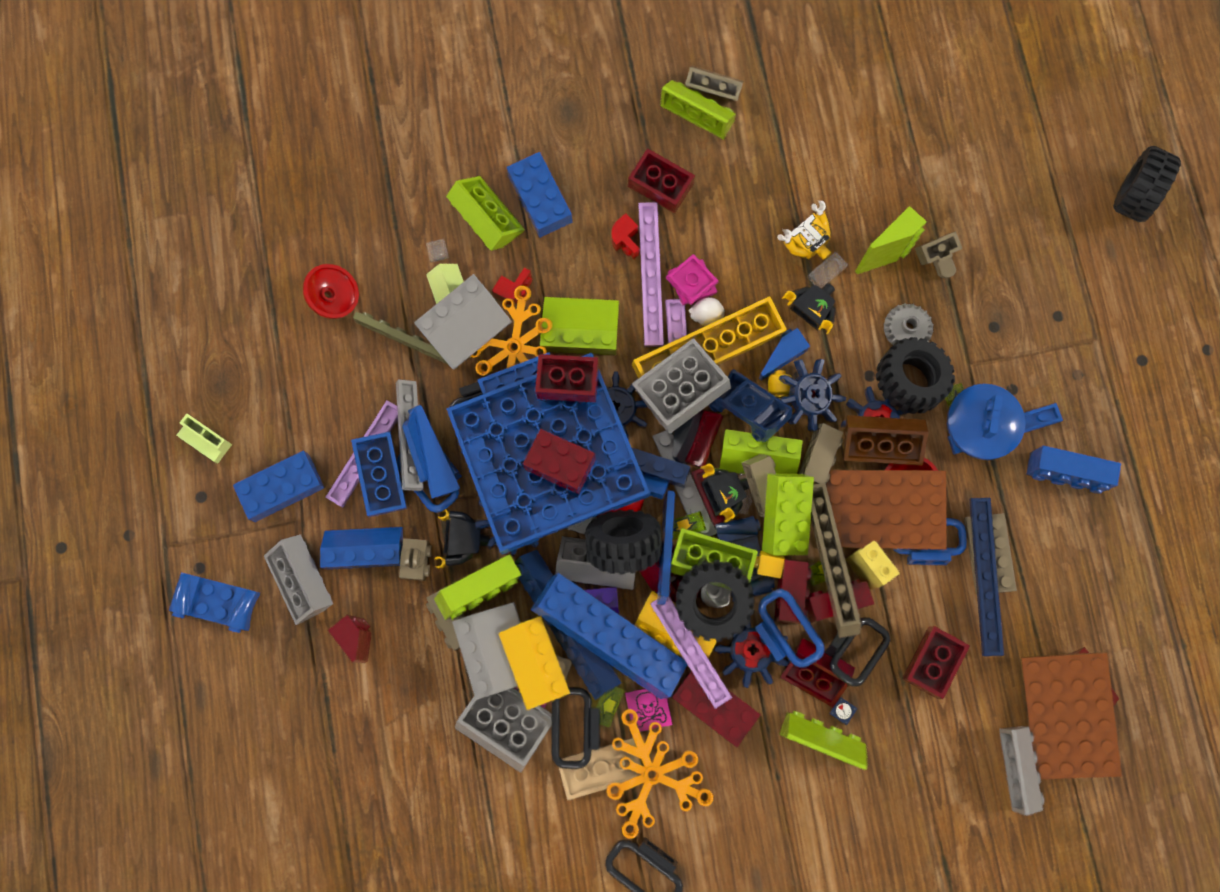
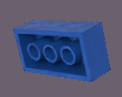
[506,152,573,238]
[351,432,407,517]
[1026,446,1121,494]
[233,450,325,522]

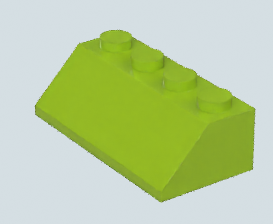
[661,80,736,140]
[446,176,525,251]
[719,429,803,475]

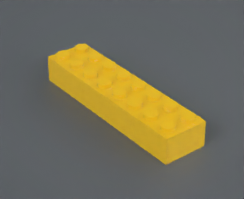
[632,296,787,378]

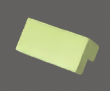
[426,264,464,304]
[176,414,232,464]

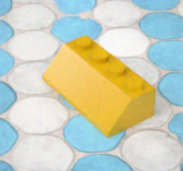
[634,591,716,658]
[498,616,570,710]

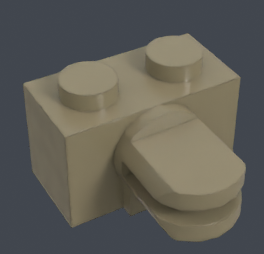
[915,231,963,278]
[399,538,432,581]

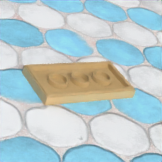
[559,738,641,800]

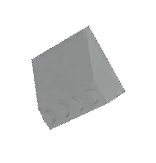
[414,274,512,370]
[632,338,731,434]
[452,602,521,700]
[455,688,552,773]

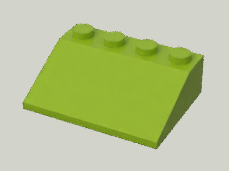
[855,206,927,274]
[540,297,619,355]
[779,711,867,770]

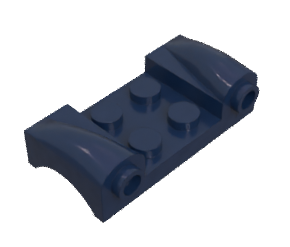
[709,369,792,442]
[714,516,775,602]

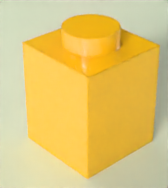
[754,551,785,579]

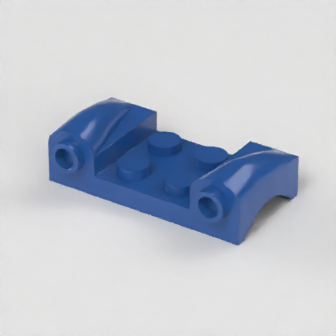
[169,572,260,633]

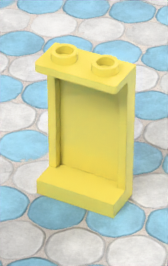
[845,541,899,590]

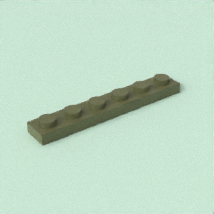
[353,311,457,369]

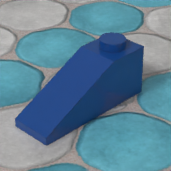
[759,328,810,381]

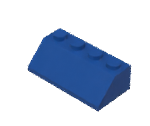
[320,527,403,570]

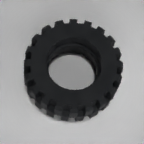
[1113,146,1181,222]
[876,337,955,414]
[585,510,662,574]
[676,560,755,642]

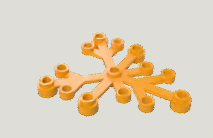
[470,286,552,376]
[606,709,713,839]

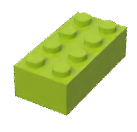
[762,473,814,556]
[671,528,758,590]
[434,554,521,620]

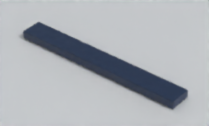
[969,498,1004,656]

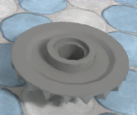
[884,303,933,345]

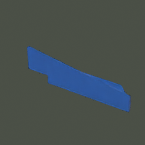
[402,405,460,498]

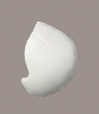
[689,298,725,326]
[701,584,731,608]

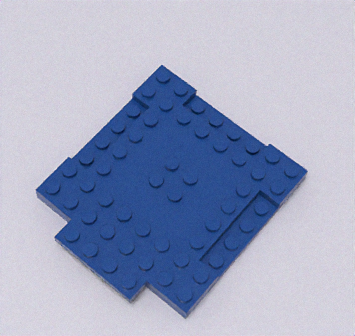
[446,352,650,555]

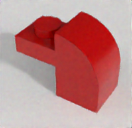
[611,213,640,259]
[492,267,532,304]

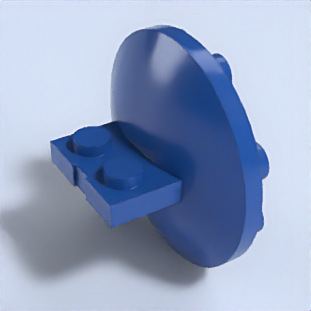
[947,384,1026,460]

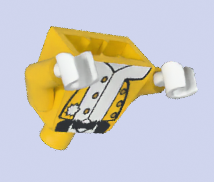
[777,200,832,260]

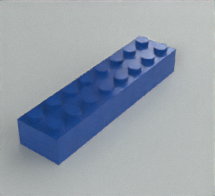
[531,573,688,699]

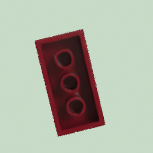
[671,671,761,747]

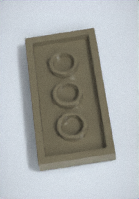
[964,513,1017,595]

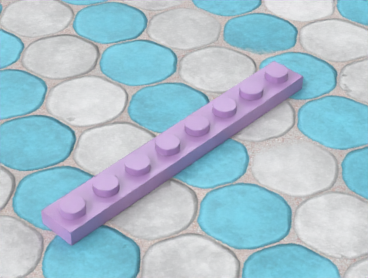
[639,202,664,347]

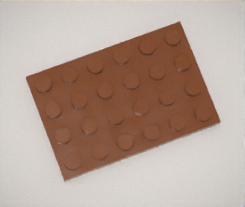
[826,470,946,550]
[1021,652,1122,779]

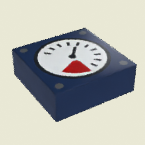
[829,697,857,725]

